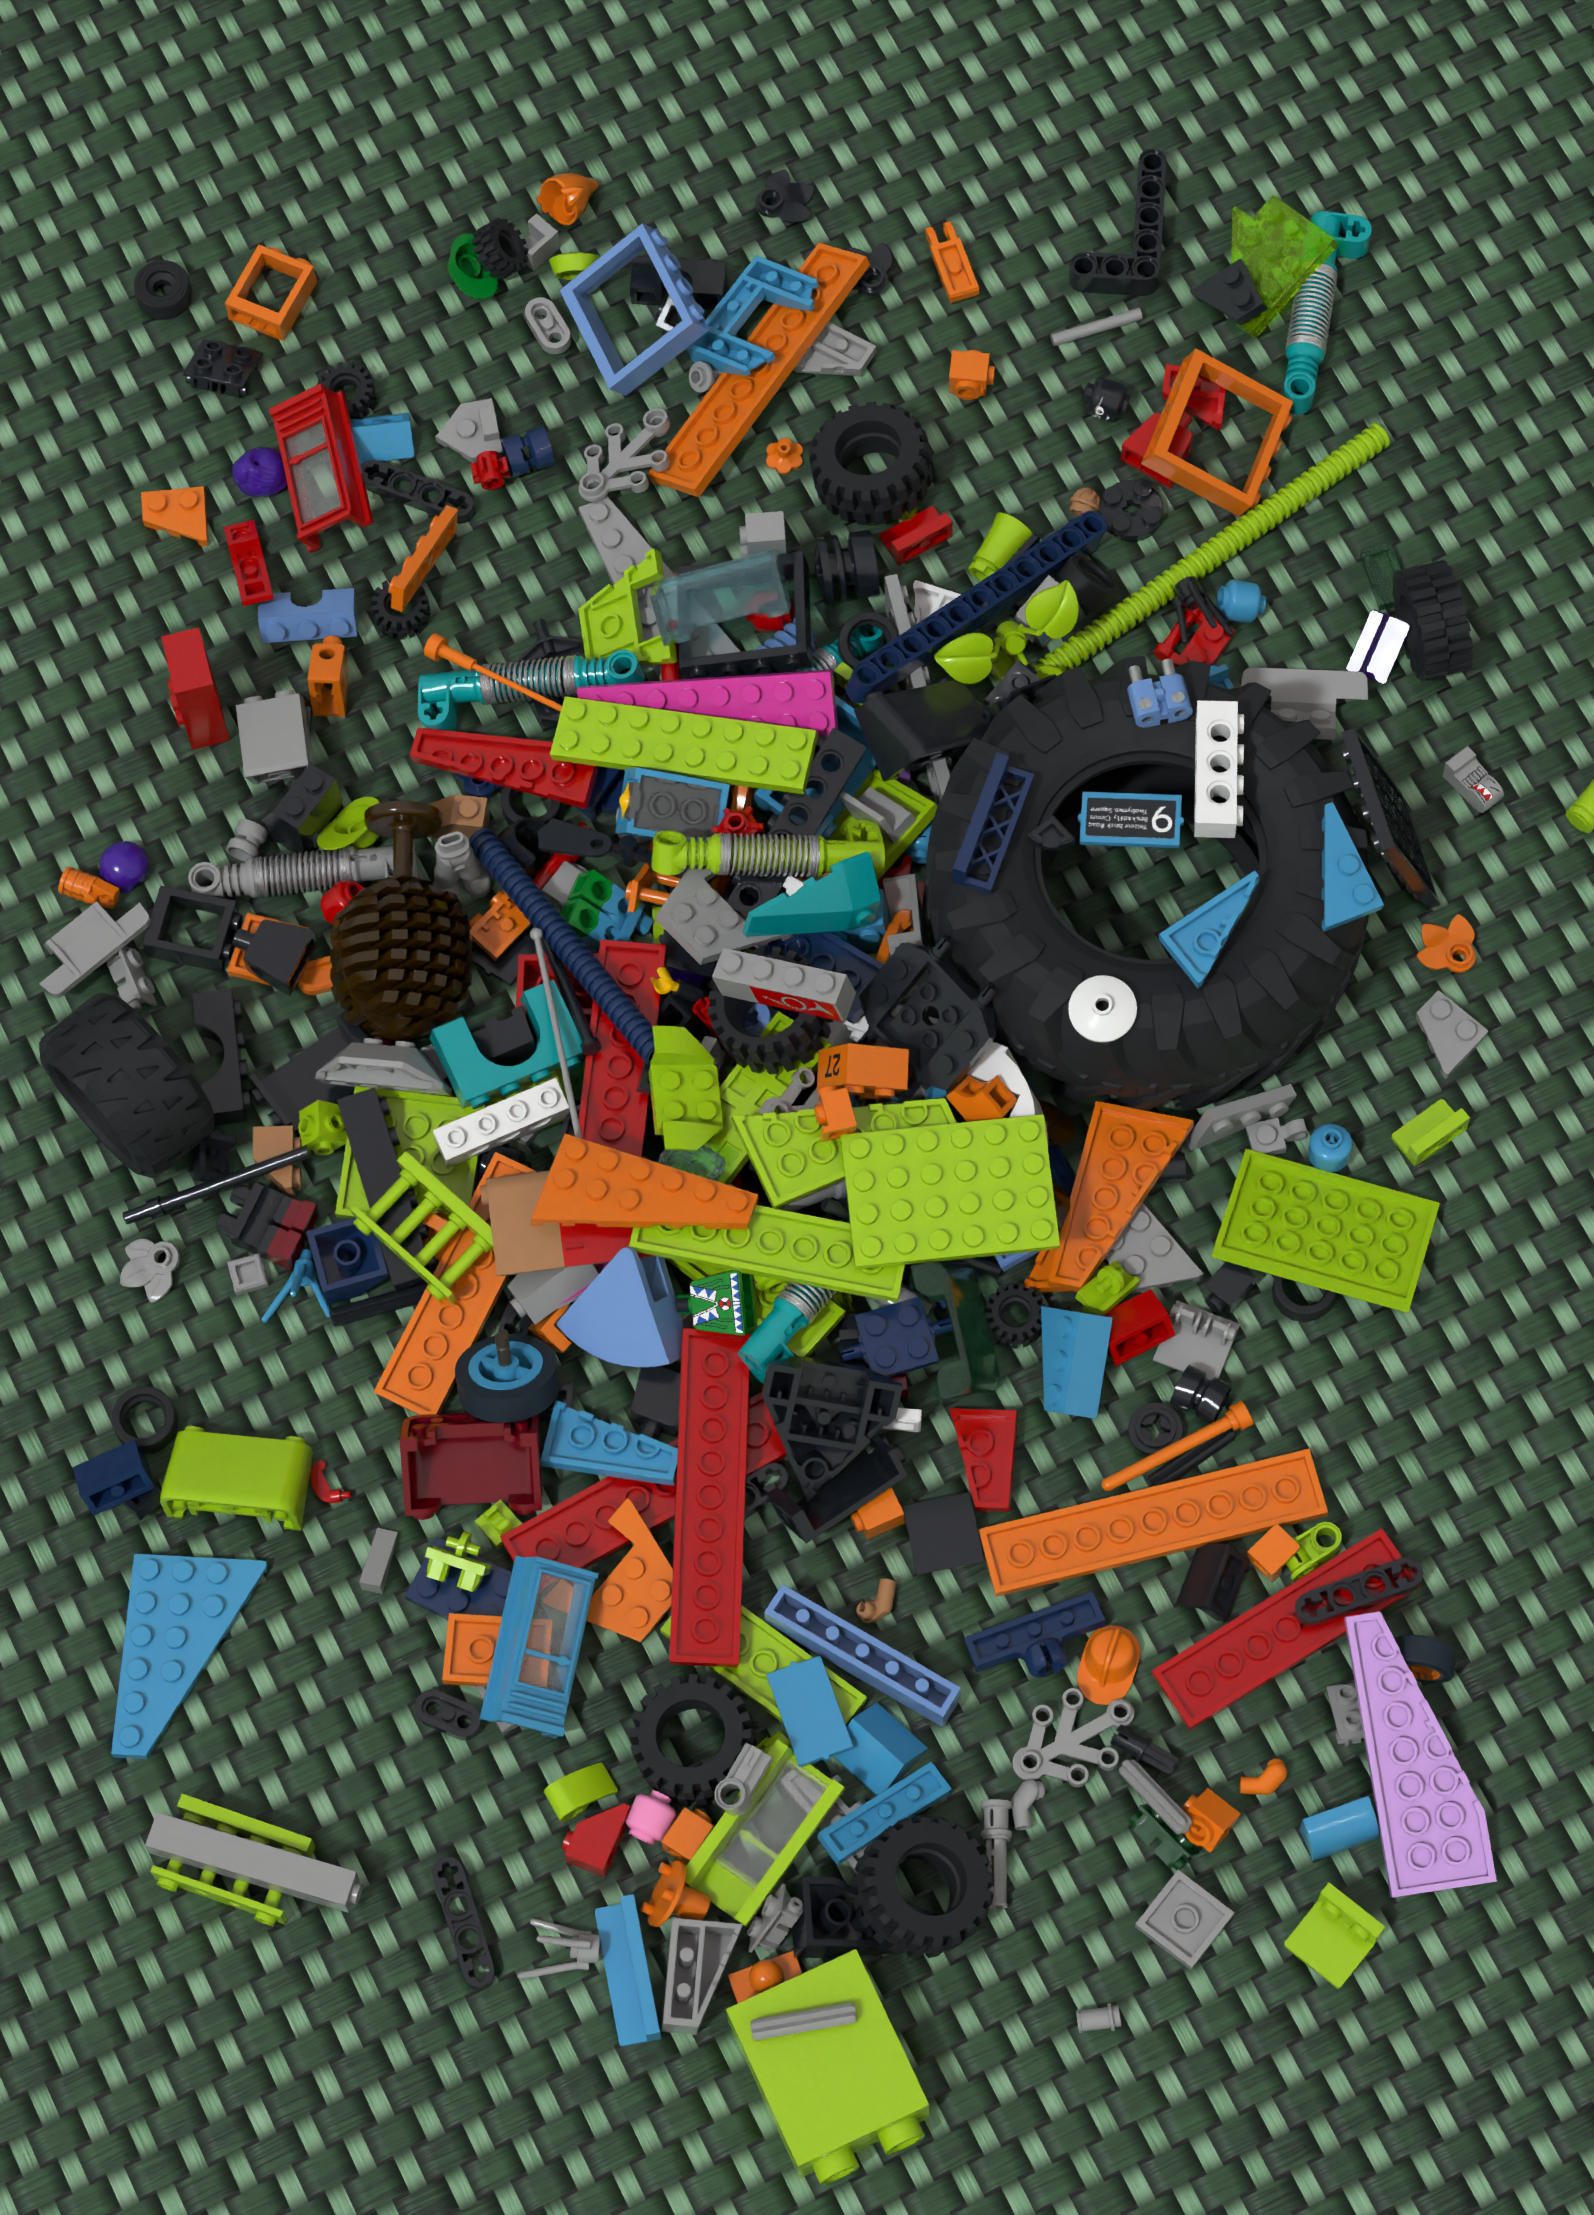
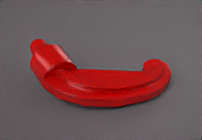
[310,1460,351,1504]

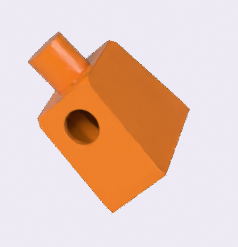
[307,636,349,717]

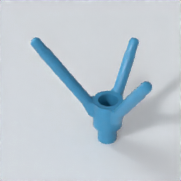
[261,1249,330,1323]

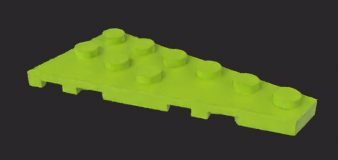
[732,1098,957,1209]

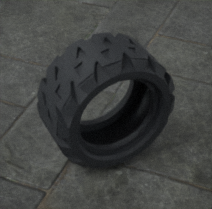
[39,992,214,1178]

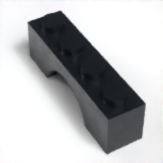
[192,988,252,1126]

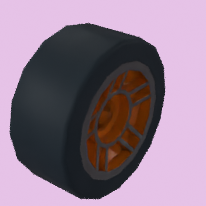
[1394,1635,1457,1683]

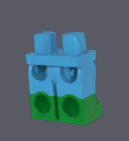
[560,869,653,952]

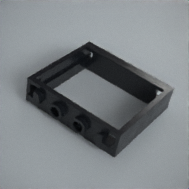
[677,551,812,679]

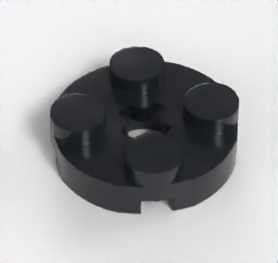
[1100,479,1163,542]

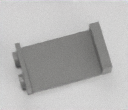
[883,874,930,997]

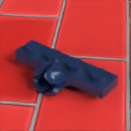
[964,1591,1106,1678]

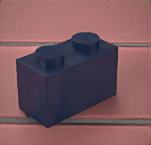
[72,1439,155,1516]

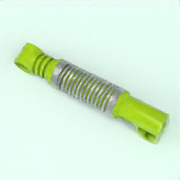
[651,819,885,878]

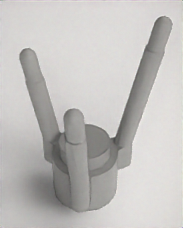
[517,1918,600,1979]

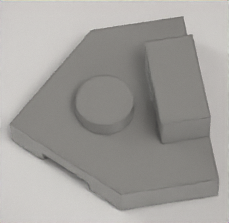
[436,398,503,463]

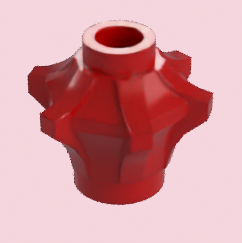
[712,806,764,839]

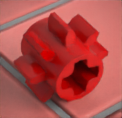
[470,451,510,490]

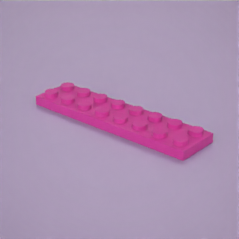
[577,669,838,737]

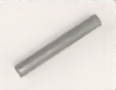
[1050,308,1143,346]

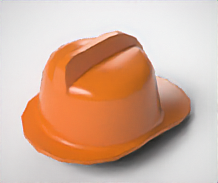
[1077,1625,1141,1705]

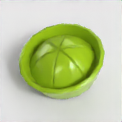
[549,252,601,280]

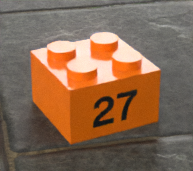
[817,1043,909,1101]

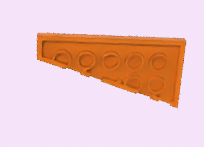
[1048,1101,1194,1292]
[531,1134,758,1230]

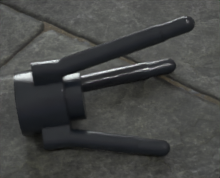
[1172,576,1234,644]

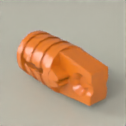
[58,866,120,909]

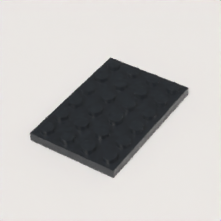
[1341,728,1441,909]

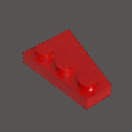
[949,1408,1018,1512]

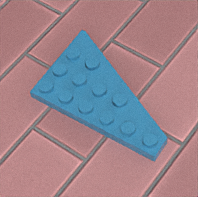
[111,1554,268,1759]

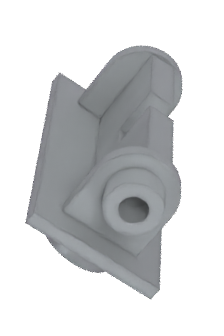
[106,946,157,1012]
[747,1884,803,1953]

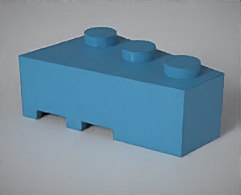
[1041,1306,1113,1419]

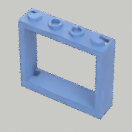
[560,223,710,396]

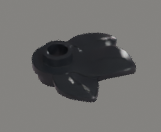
[756,170,814,223]
[847,243,893,296]

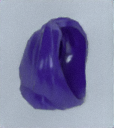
[232,447,287,497]

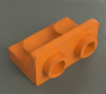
[470,890,531,961]

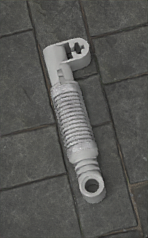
[188,843,419,898]

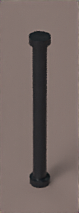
[541,938,601,1055]

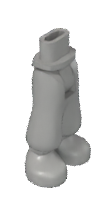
[432,831,492,906]

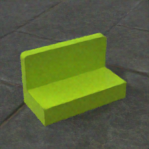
[1391,1099,1470,1167]

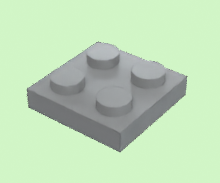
[1135,1870,1234,1970]

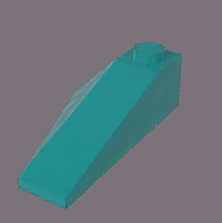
[743,851,881,937]

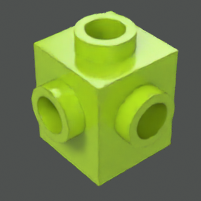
[298,1100,347,1155]

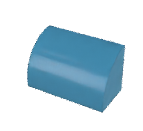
[1300,1796,1379,1861]

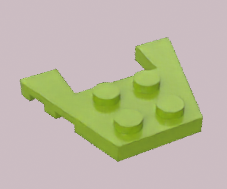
[578,548,678,666]

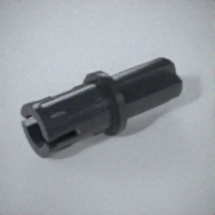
[1111,1724,1179,1776]

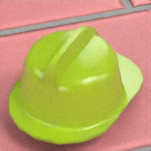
[317,797,379,850]

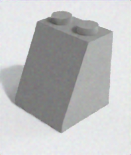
[236,690,316,785]

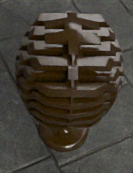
[330,801,472,1041]

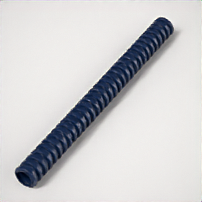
[469,828,655,1065]

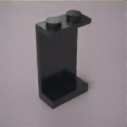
[249,1010,368,1133]
[766,1433,908,1544]

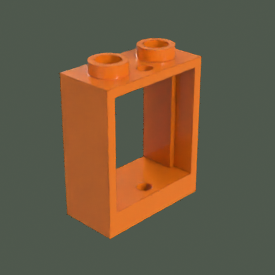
[225,244,317,341]

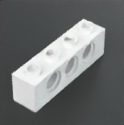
[1194,700,1244,838]
[433,1078,569,1168]

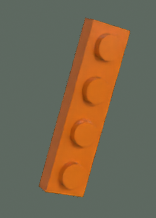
[388,505,458,612]

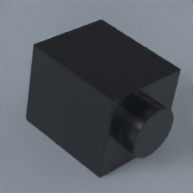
[1203,1262,1256,1317]

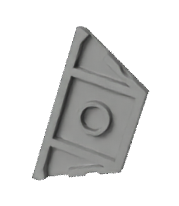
[1103,1202,1204,1294]

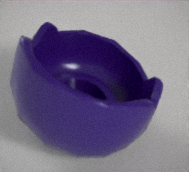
[99,841,150,893]

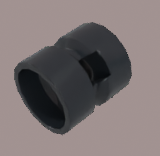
[1170,1364,1232,1424]

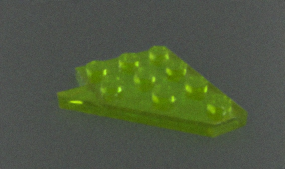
[1231,195,1339,339]

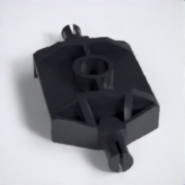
[519,619,585,728]

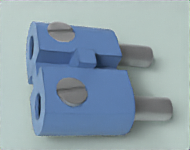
[1127,659,1193,728]

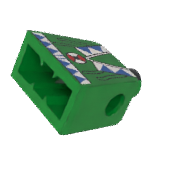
[676,1271,758,1335]

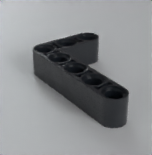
[1069,148,1166,296]

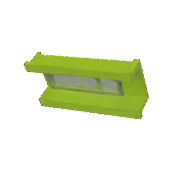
[685,1739,845,1928]

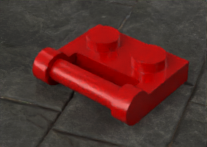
[1153,607,1236,669]

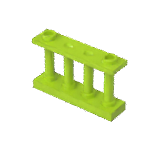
[350,1151,494,1305]
[150,1794,316,1926]

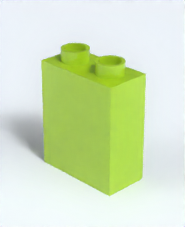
[726,1949,929,2185]

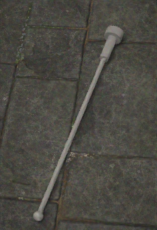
[530,928,582,1139]

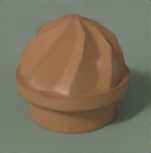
[1069,488,1100,516]

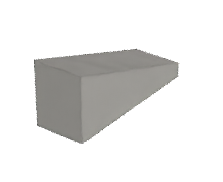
[359,1528,398,1594]

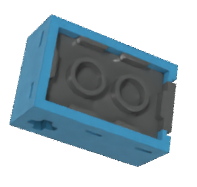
[615,767,730,841]

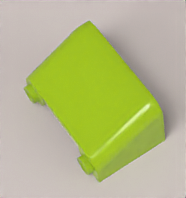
[160,1426,313,1531]

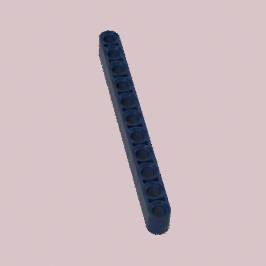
[846,511,1108,704]

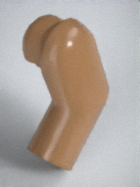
[856,1579,896,1623]

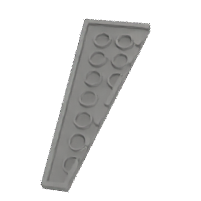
[578,496,741,681]

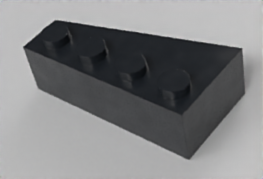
[413,1005,536,1096]

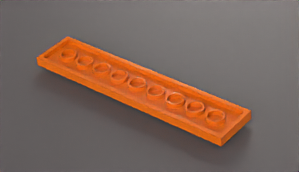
[647,243,870,497]
[978,1449,1328,1597]

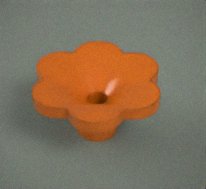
[766,438,803,475]

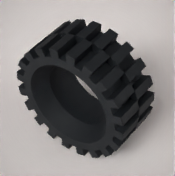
[1392,560,1473,682]
[708,947,834,1074]
[630,1674,757,1807]

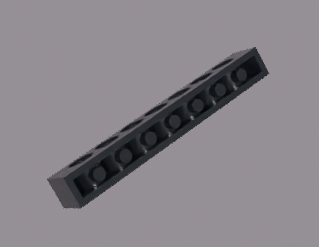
[716,727,867,961]

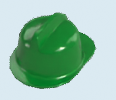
[447,234,498,299]

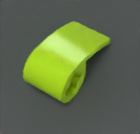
[544,1763,618,1822]

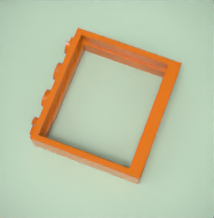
[1141,348,1293,517]

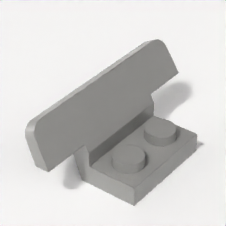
[1241,667,1368,740]
[39,901,151,998]

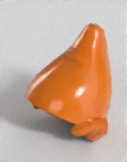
[536,173,598,225]

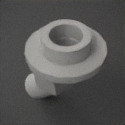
[689,361,722,393]

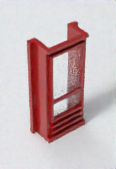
[269,383,374,553]

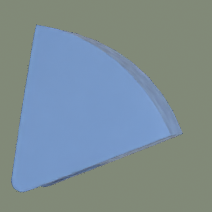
[556,1246,684,1367]

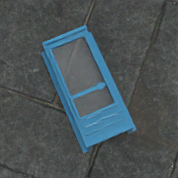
[479,1556,599,1738]

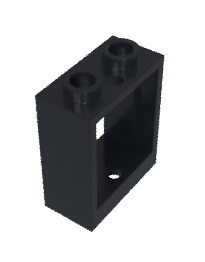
[143,886,243,973]

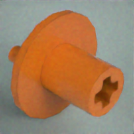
[640,1860,710,1927]

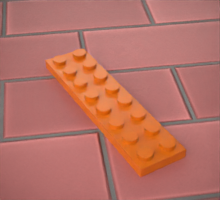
[374,1152,537,1415]

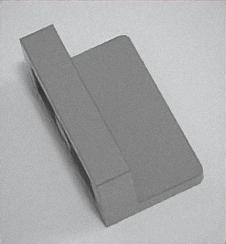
[839,786,916,844]

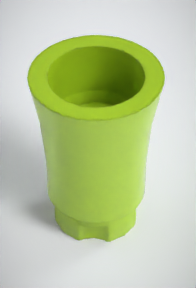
[968,512,1033,582]

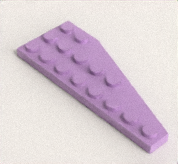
[1344,1612,1497,1898]

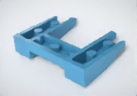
[686,255,819,376]

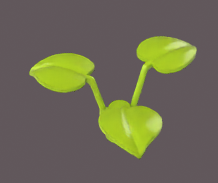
[934,580,1078,684]

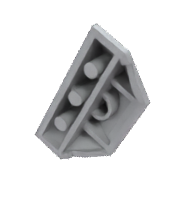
[315,1038,452,1096]

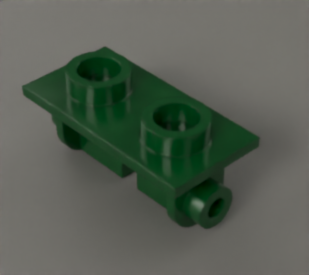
[1129,1804,1199,1871]

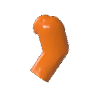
[1240,1758,1288,1795]

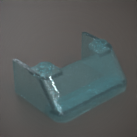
[650,550,791,646]

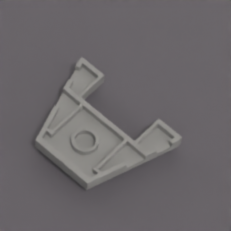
[656,866,794,965]

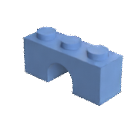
[258,588,358,643]

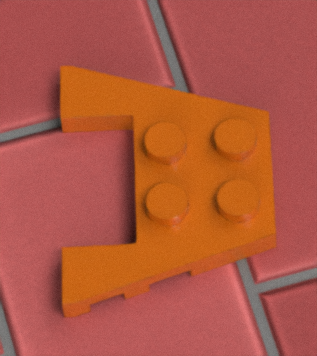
[541,1498,673,1643]

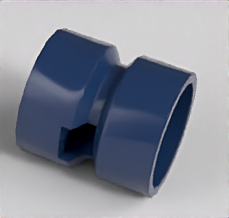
[501,426,555,478]

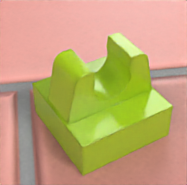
[475,1499,522,1549]

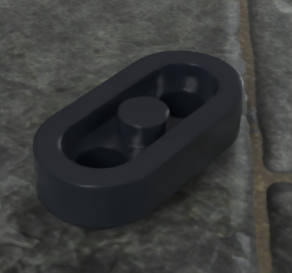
[415,1689,482,1740]

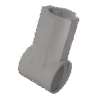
[714,1743,773,1816]

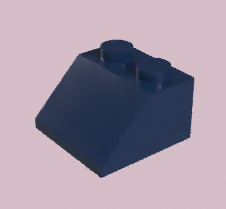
[306,1218,389,1305]

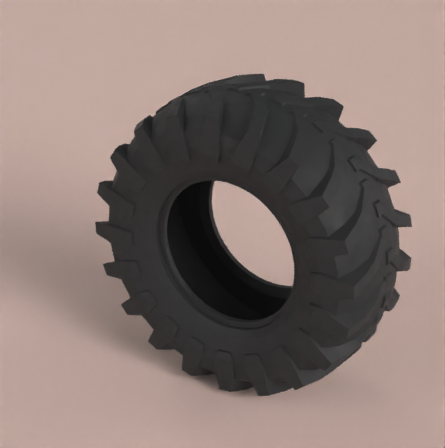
[925,656,1371,1112]

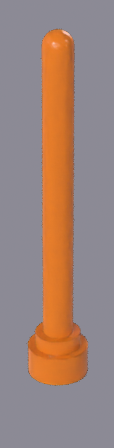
[1101,1401,1254,1491]

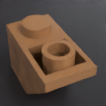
[253,1125,302,1199]

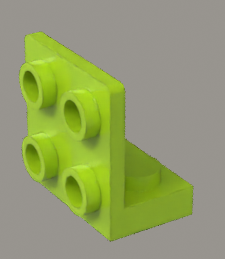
[1284,1883,1385,1989]

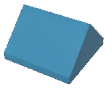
[833,1702,928,1796]

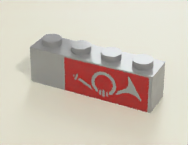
[712,948,856,1022]

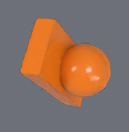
[728,1951,803,2003]

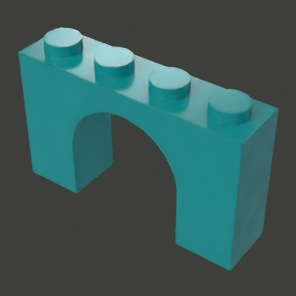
[430,979,584,1109]

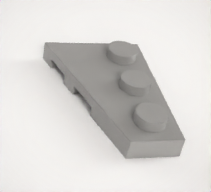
[1185,1084,1297,1152]

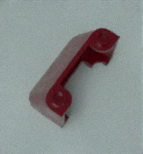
[399,1413,543,1520]

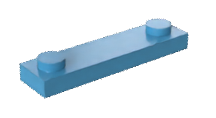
[817,1762,952,1866]

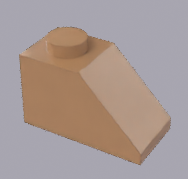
[427,794,490,840]

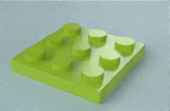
[829,768,938,881]

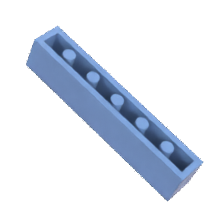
[764,1584,961,1727]

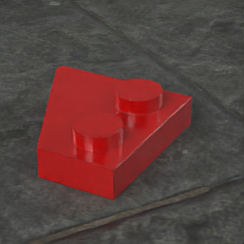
[1162,364,1226,430]

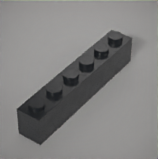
[337,1087,438,1292]

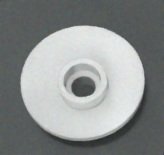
[1068,975,1137,1043]

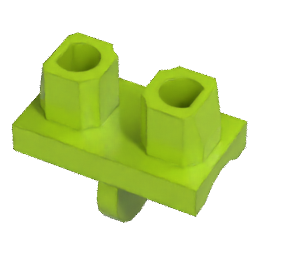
[1075,1260,1141,1316]
[425,1531,492,1592]

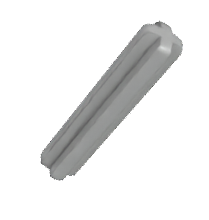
[1119,1759,1192,1834]
[750,2002,857,2041]

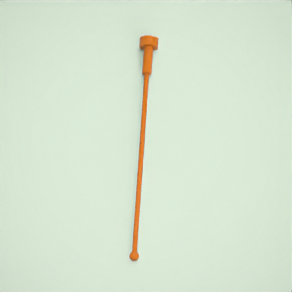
[424,633,562,712]

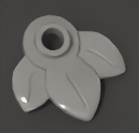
[120,1239,180,1303]

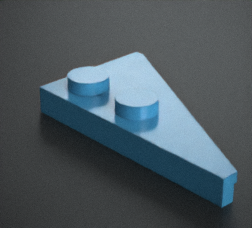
[1322,802,1384,932]
[1159,871,1259,988]

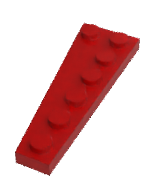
[410,728,599,809]

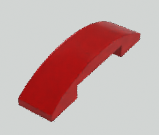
[224,520,274,606]

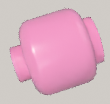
[625,1790,677,1845]

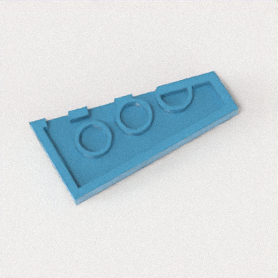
[540,1400,678,1486]

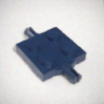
[839,1297,954,1378]

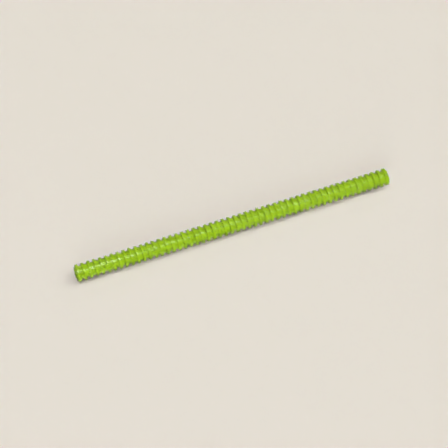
[982,423,1390,702]

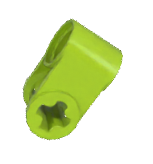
[1286,1522,1342,1582]

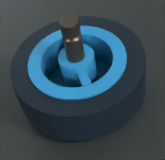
[455,1331,560,1423]

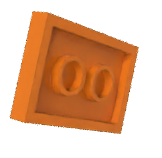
[442,1613,553,1689]

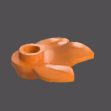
[1417,914,1476,973]

